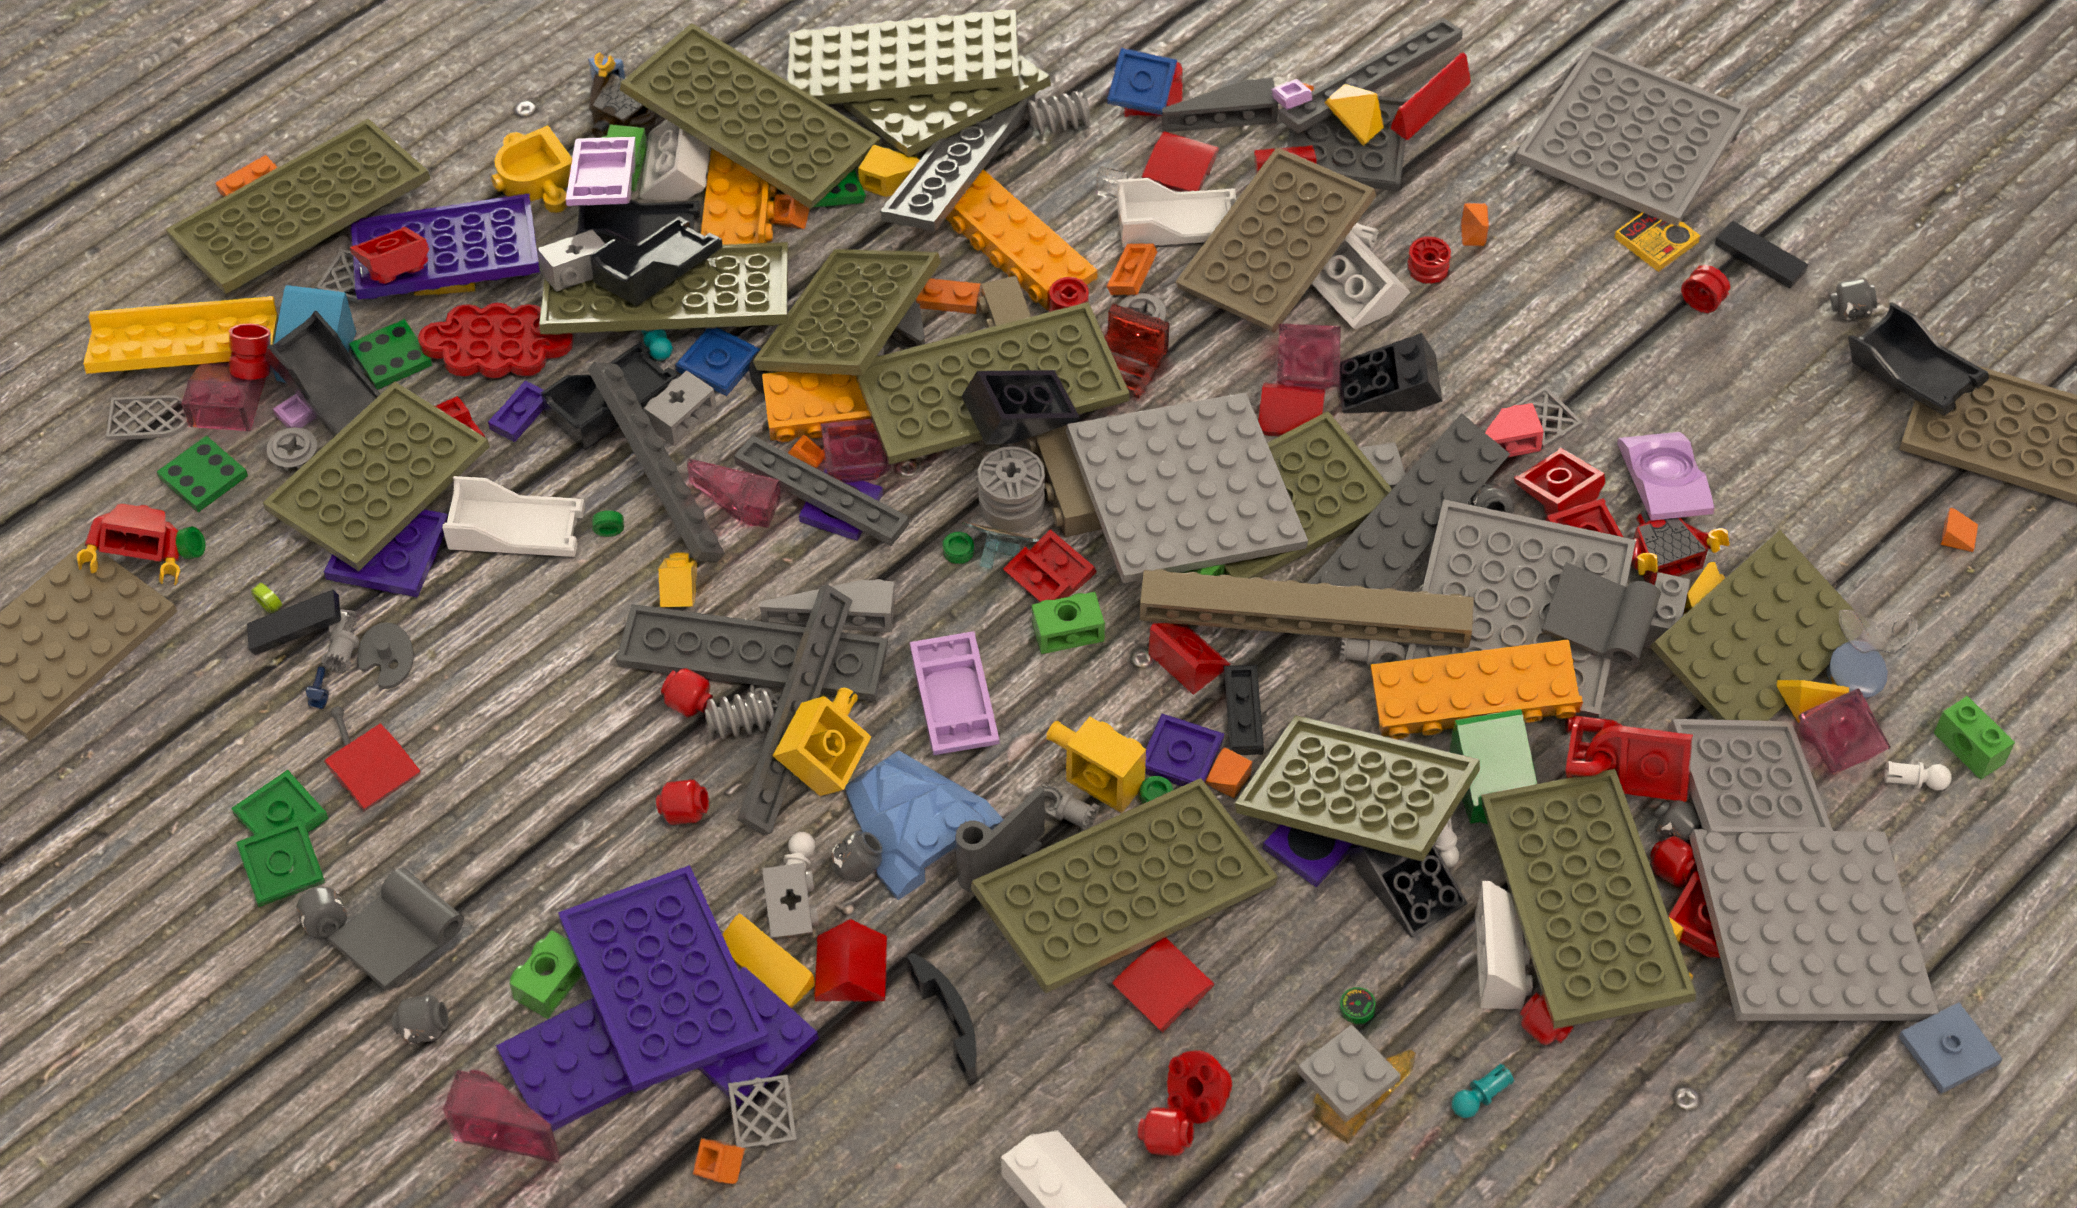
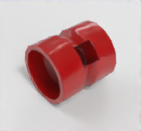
[1049,277,1089,312]
[229,324,271,380]

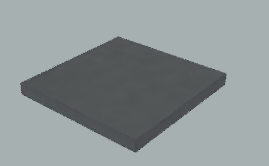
[1287,88,1409,191]

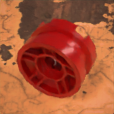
[1407,236,1451,284]
[1681,265,1731,313]

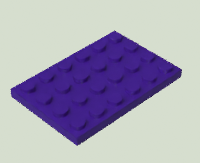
[351,193,540,300]
[558,865,768,1093]

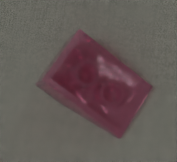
[181,362,266,431]
[443,1070,560,1163]

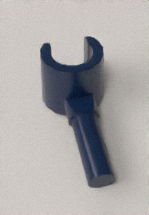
[306,667,329,709]

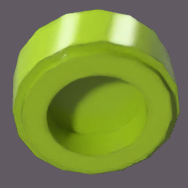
[251,582,283,614]

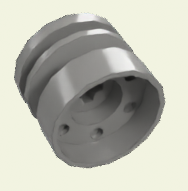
[978,446,1045,532]

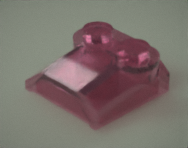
[1277,324,1341,389]
[821,419,891,483]
[1798,688,1891,774]

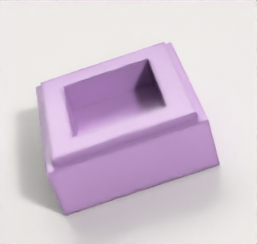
[1272,79,1312,110]
[273,394,317,428]

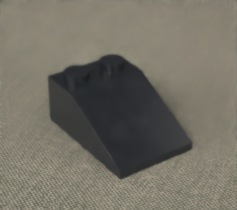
[961,370,1080,444]

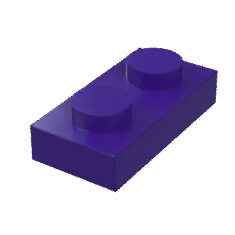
[488,380,544,442]

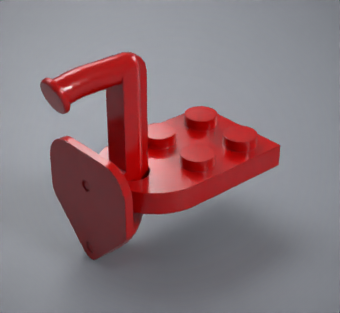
[1565,716,1693,802]

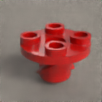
[1167,1050,1232,1124]

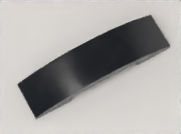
[907,953,977,1086]

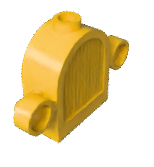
[491,125,572,213]

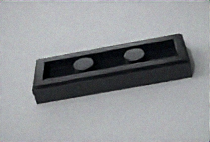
[1715,221,1809,288]
[247,589,341,655]
[1223,665,1264,755]

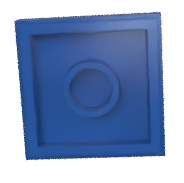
[1107,48,1177,115]
[675,327,761,396]

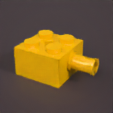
[773,687,871,796]
[1046,717,1146,813]

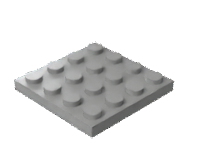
[1667,719,1833,836]

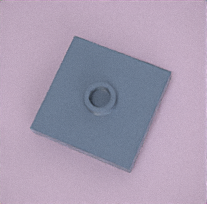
[1899,1002,2002,1094]

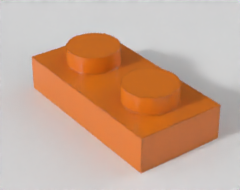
[215,155,278,197]
[1107,244,1157,295]
[916,278,981,314]

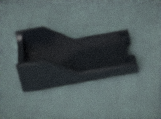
[576,199,701,244]
[590,217,723,306]
[1848,302,1989,416]
[265,310,381,437]
[541,342,680,450]

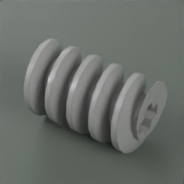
[1027,91,1090,136]
[704,689,775,741]

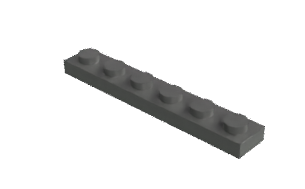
[734,435,909,546]

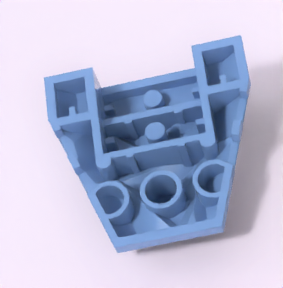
[845,750,1004,900]

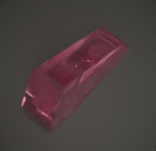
[687,458,781,528]

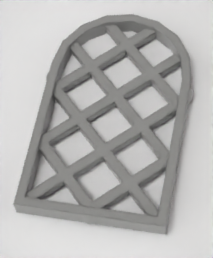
[106,395,191,440]

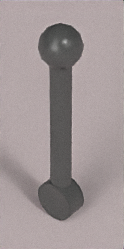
[331,706,351,746]

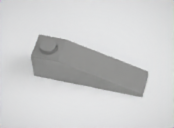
[760,579,895,632]

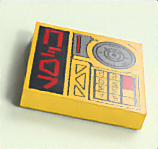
[1614,212,1700,272]

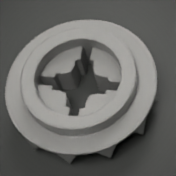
[1117,293,1166,335]
[266,427,318,472]

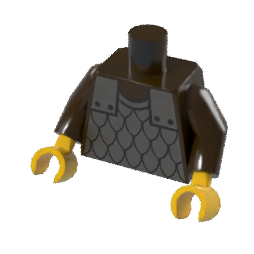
[589,52,660,138]

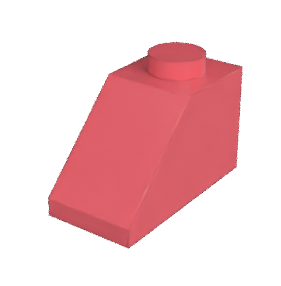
[1485,403,1544,457]

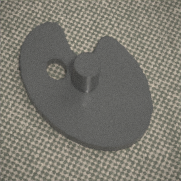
[358,622,414,689]

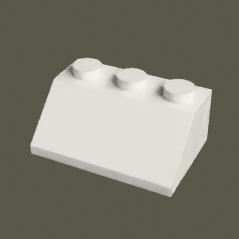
[640,120,710,201]
[1312,232,1410,329]
[1475,881,1532,1009]
[1001,1130,1127,1208]

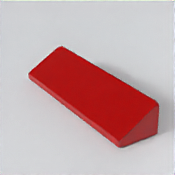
[1391,52,1471,140]

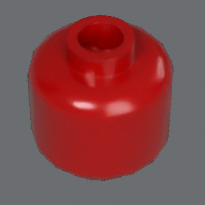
[661,668,713,717]
[656,779,709,825]
[1650,836,1698,887]
[1519,992,1574,1045]
[1138,1107,1194,1156]

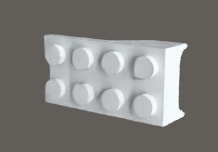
[1117,178,1236,248]
[442,476,585,557]

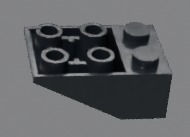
[1336,333,1442,413]
[1347,844,1468,938]

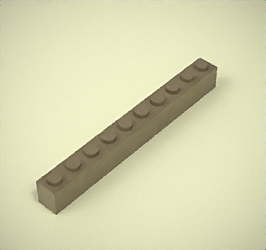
[977,276,1102,538]
[1140,569,1474,648]

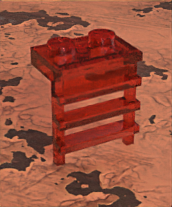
[1105,304,1170,399]

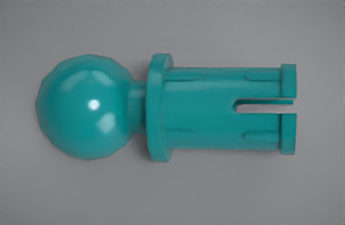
[641,329,673,361]
[1451,1063,1514,1118]

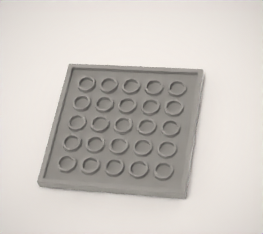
[1515,45,1749,226]
[1066,392,1308,583]
[1406,499,1636,718]
[1689,829,1939,1021]

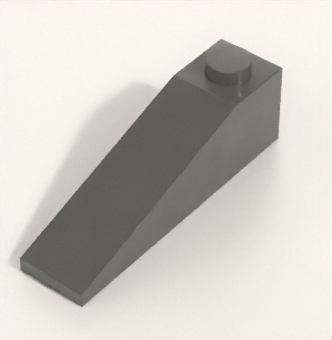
[1161,78,1278,133]

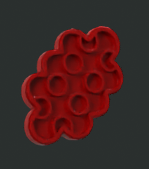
[418,303,573,378]

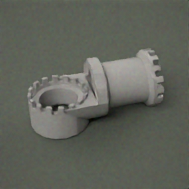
[321,609,359,673]
[1339,637,1405,665]
[1034,784,1099,831]

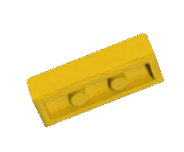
[722,913,815,1008]

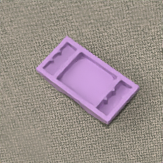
[566,137,636,206]
[1617,432,1714,520]
[910,631,1000,755]

